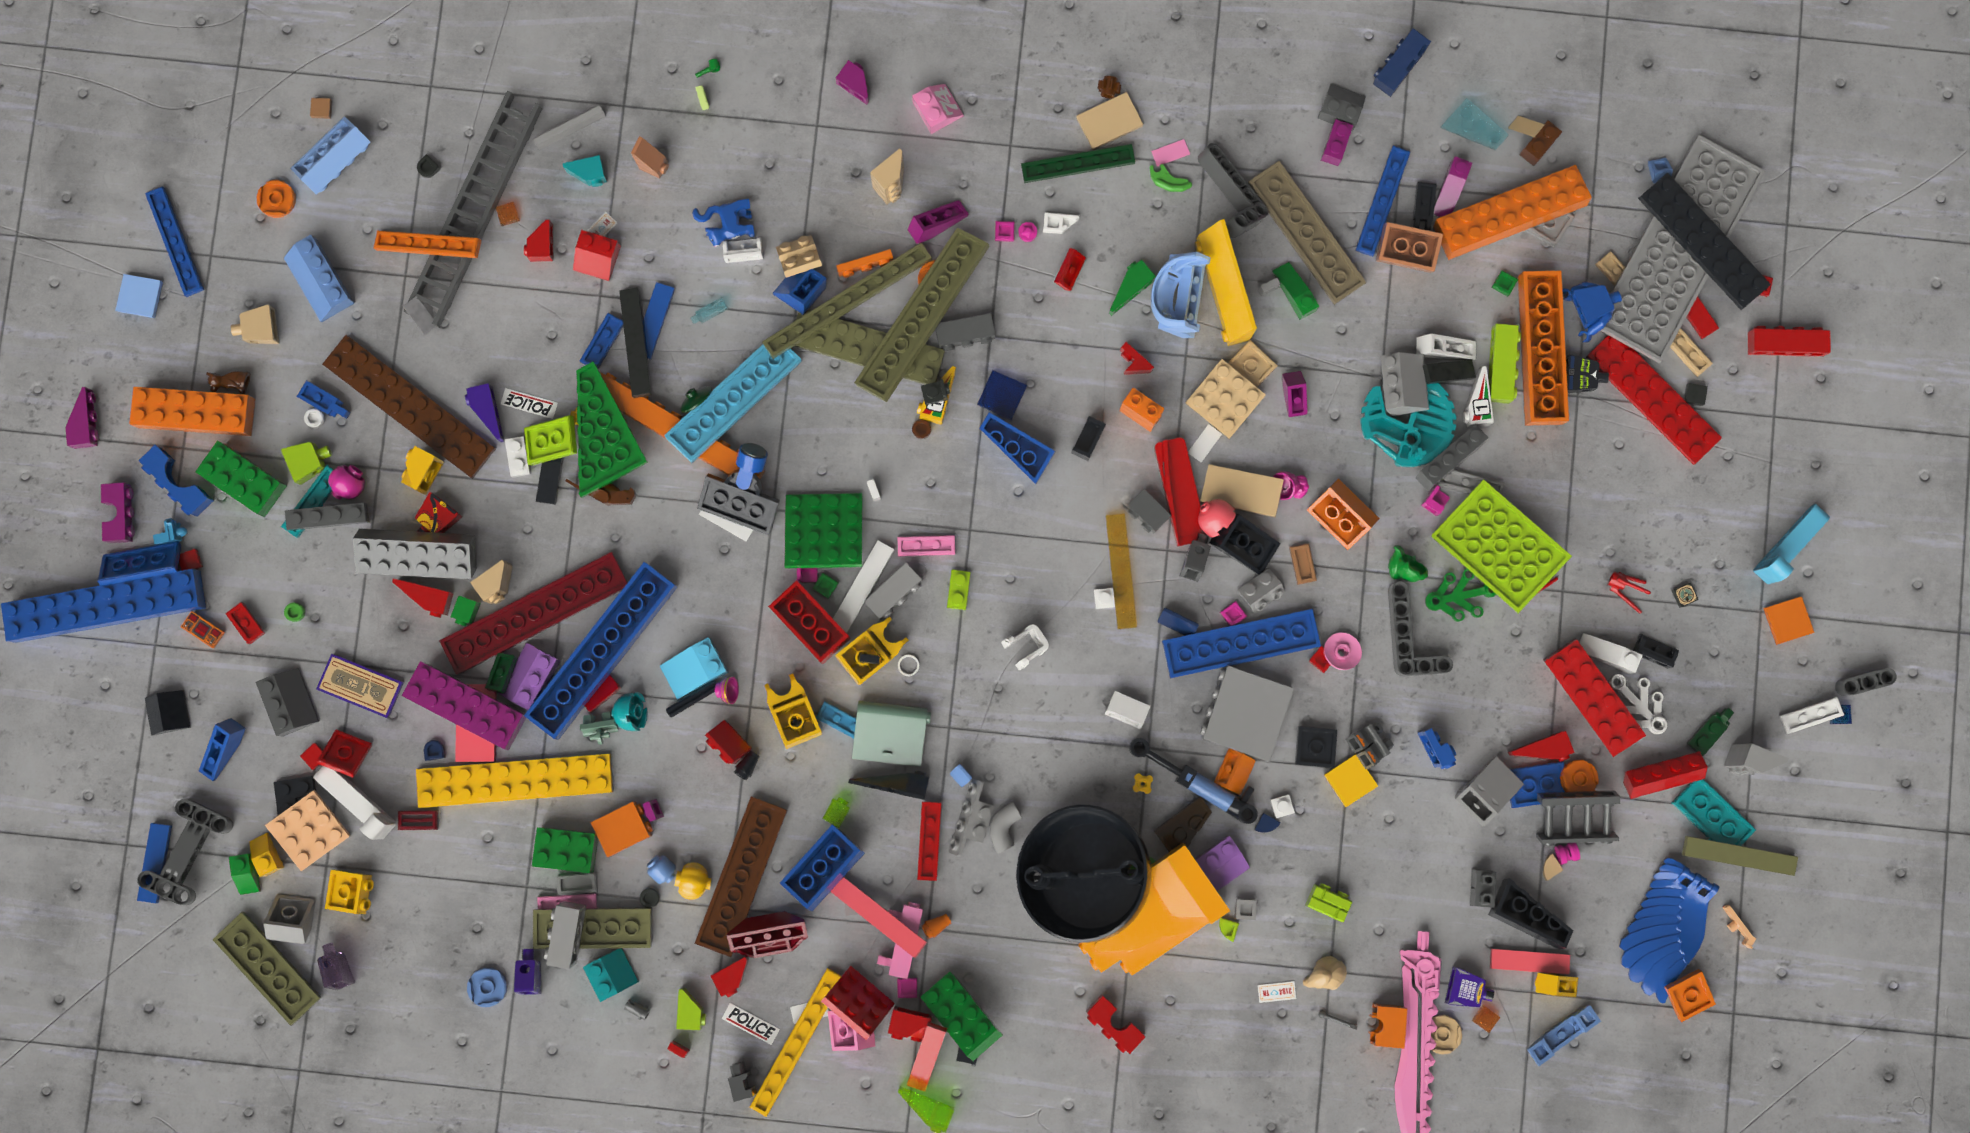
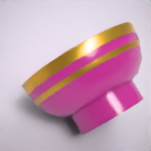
[715,677,739,704]

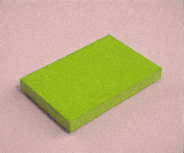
[524,415,577,466]

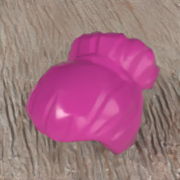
[1273,471,1309,500]

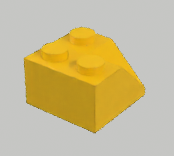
[401,446,444,495]

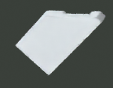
[1043,212,1079,234]

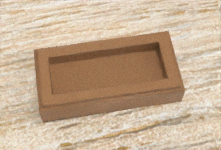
[1289,543,1317,585]

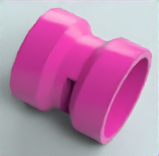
[1554,843,1580,865]

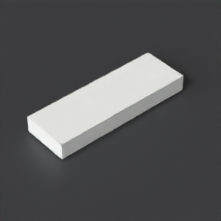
[1779,697,1844,734]

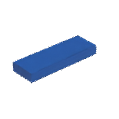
[580,313,623,369]

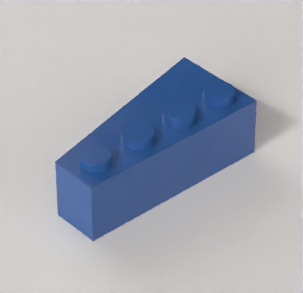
[979,412,1055,484]

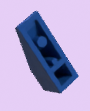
[199,718,246,781]

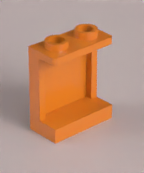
[1119,388,1164,432]
[591,801,653,858]

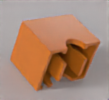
[1368,1003,1407,1049]

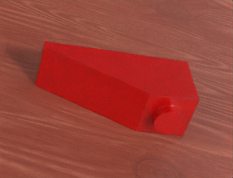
[392,578,453,618]
[1508,731,1575,762]

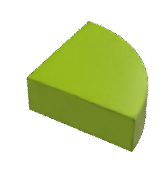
[1219,917,1239,942]

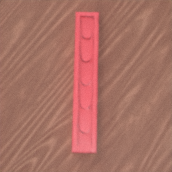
[830,877,927,958]

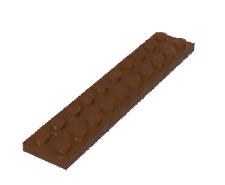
[322,335,496,479]

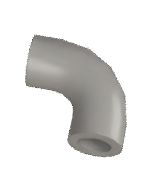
[990,802,1022,854]

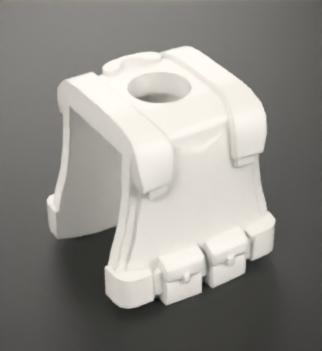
[1001,624,1049,670]

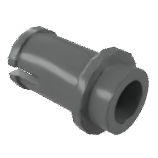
[624,998,650,1020]

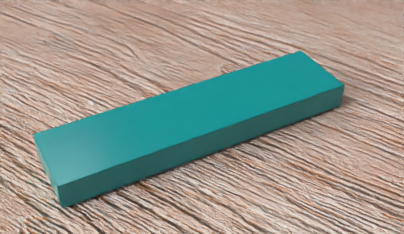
[281,465,334,538]

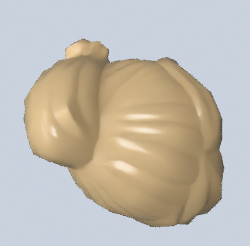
[1303,956,1347,990]

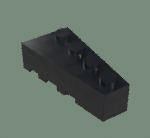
[1488,878,1574,950]

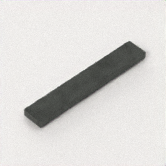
[619,287,652,398]

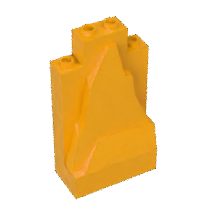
[1078,843,1230,975]

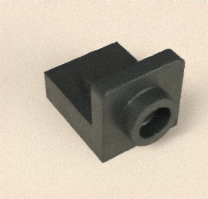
[921,378,950,405]

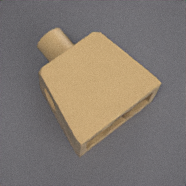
[231,305,279,344]

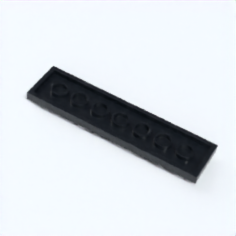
[1638,173,1771,310]

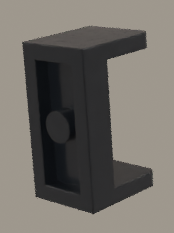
[1071,416,1106,461]

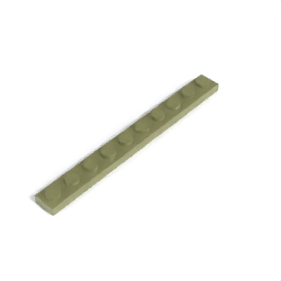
[762,243,932,359]

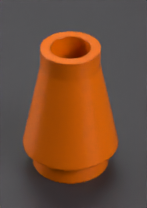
[921,914,952,939]

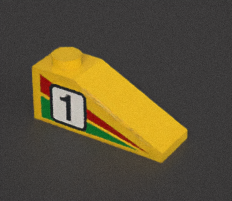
[917,366,956,425]

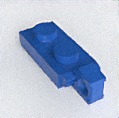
[296,380,351,419]

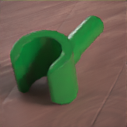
[695,59,720,78]

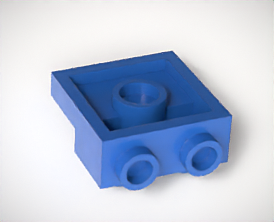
[1418,728,1456,769]

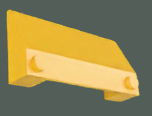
[1195,219,1257,346]

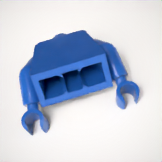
[1562,281,1622,342]

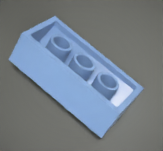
[290,116,370,195]

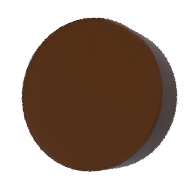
[912,419,931,439]

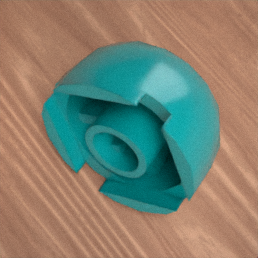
[611,692,648,731]

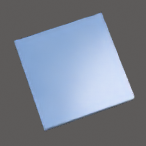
[115,274,163,318]

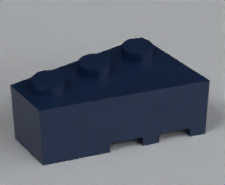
[1373,28,1431,97]

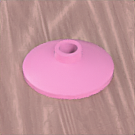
[1324,632,1362,670]

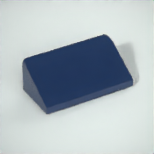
[1158,608,1199,636]

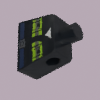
[1566,355,1609,393]

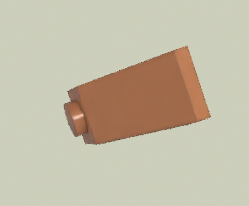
[631,136,669,178]

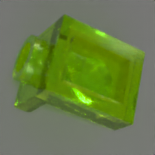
[822,797,851,828]

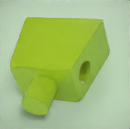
[281,442,332,485]

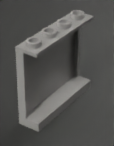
[1200,666,1294,762]

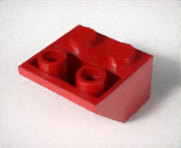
[705,720,752,764]

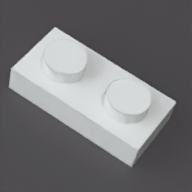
[505,436,531,478]

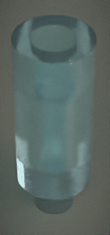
[690,297,728,324]

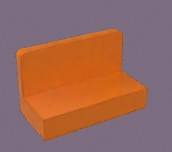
[1214,748,1256,795]

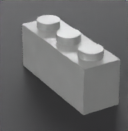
[864,563,922,620]

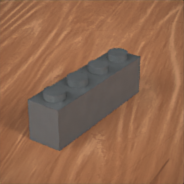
[1416,424,1489,492]
[285,503,369,531]

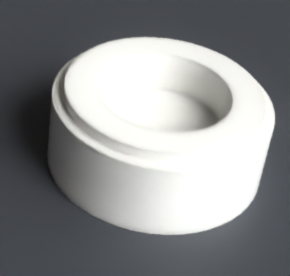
[304,408,325,428]

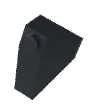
[848,770,930,800]

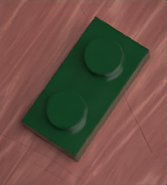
[485,653,518,694]

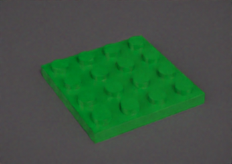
[784,493,862,568]

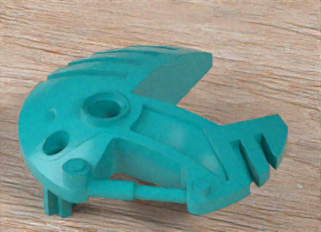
[1360,383,1456,467]

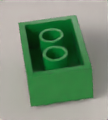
[532,827,598,873]

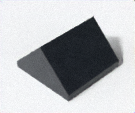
[145,690,191,736]

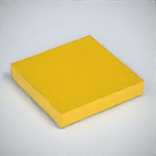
[1324,754,1378,807]

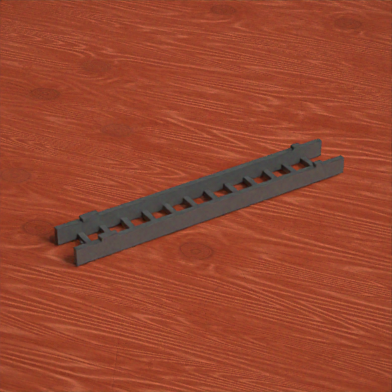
[404,91,542,328]

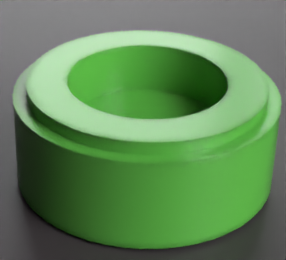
[284,602,305,622]

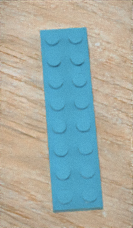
[665,345,802,463]

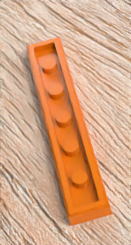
[374,230,482,258]

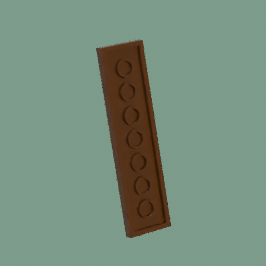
[694,796,788,957]

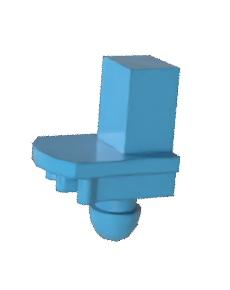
[153,518,187,545]

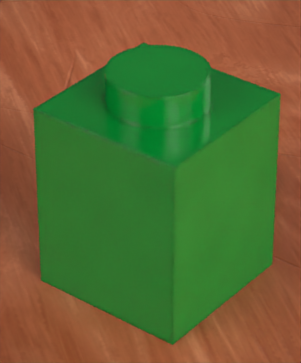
[450,596,481,627]

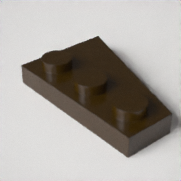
[1154,796,1212,852]

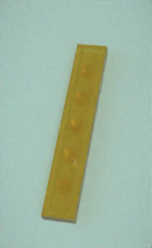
[1105,514,1137,630]

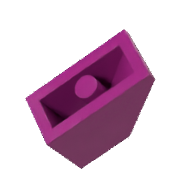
[835,60,869,105]
[1282,371,1307,417]

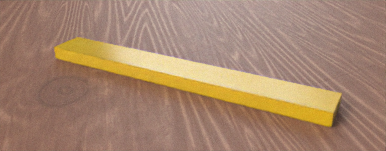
[750,968,841,1117]

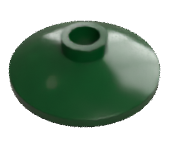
[680,386,712,413]

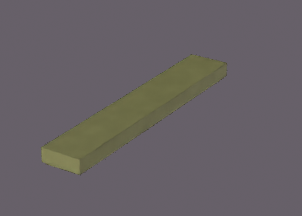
[1682,836,1798,876]

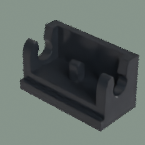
[1633,634,1679,669]

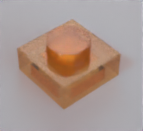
[495,202,520,227]
[1472,1005,1500,1033]

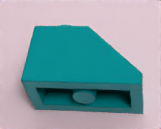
[563,155,607,187]

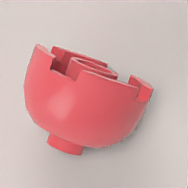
[1198,499,1236,538]

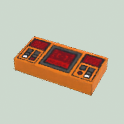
[181,611,225,648]

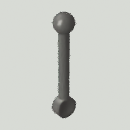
[1318,1010,1358,1030]

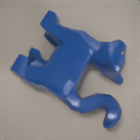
[692,199,755,247]

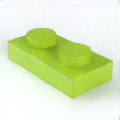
[947,570,971,610]

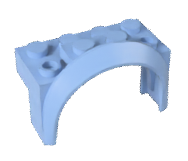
[1151,252,1211,338]

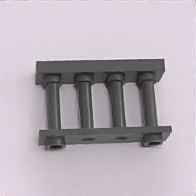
[1536,790,1621,846]

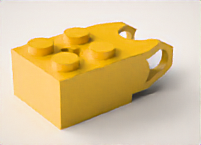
[835,616,909,686]
[764,673,822,749]

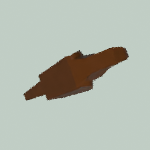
[565,479,636,506]

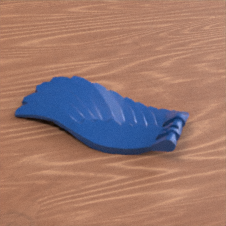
[1619,858,1720,1003]

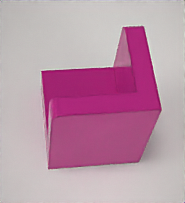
[1421,485,1450,516]
[797,568,818,583]

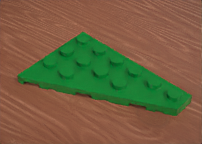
[576,361,648,498]

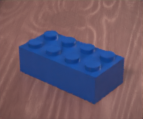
[780,824,865,911]

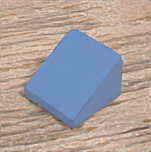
[1648,158,1673,183]
[950,764,972,787]

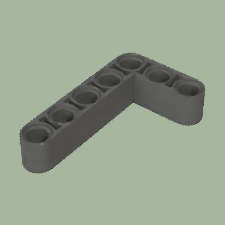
[1198,143,1269,238]
[1388,581,1453,676]

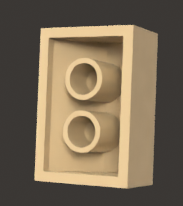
[870,148,904,205]

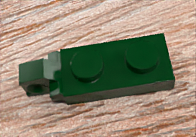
[1687,708,1734,756]

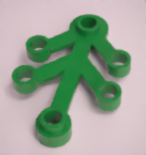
[1425,569,1496,622]

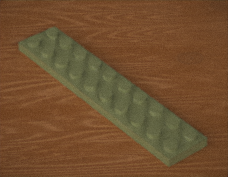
[854,227,990,402]

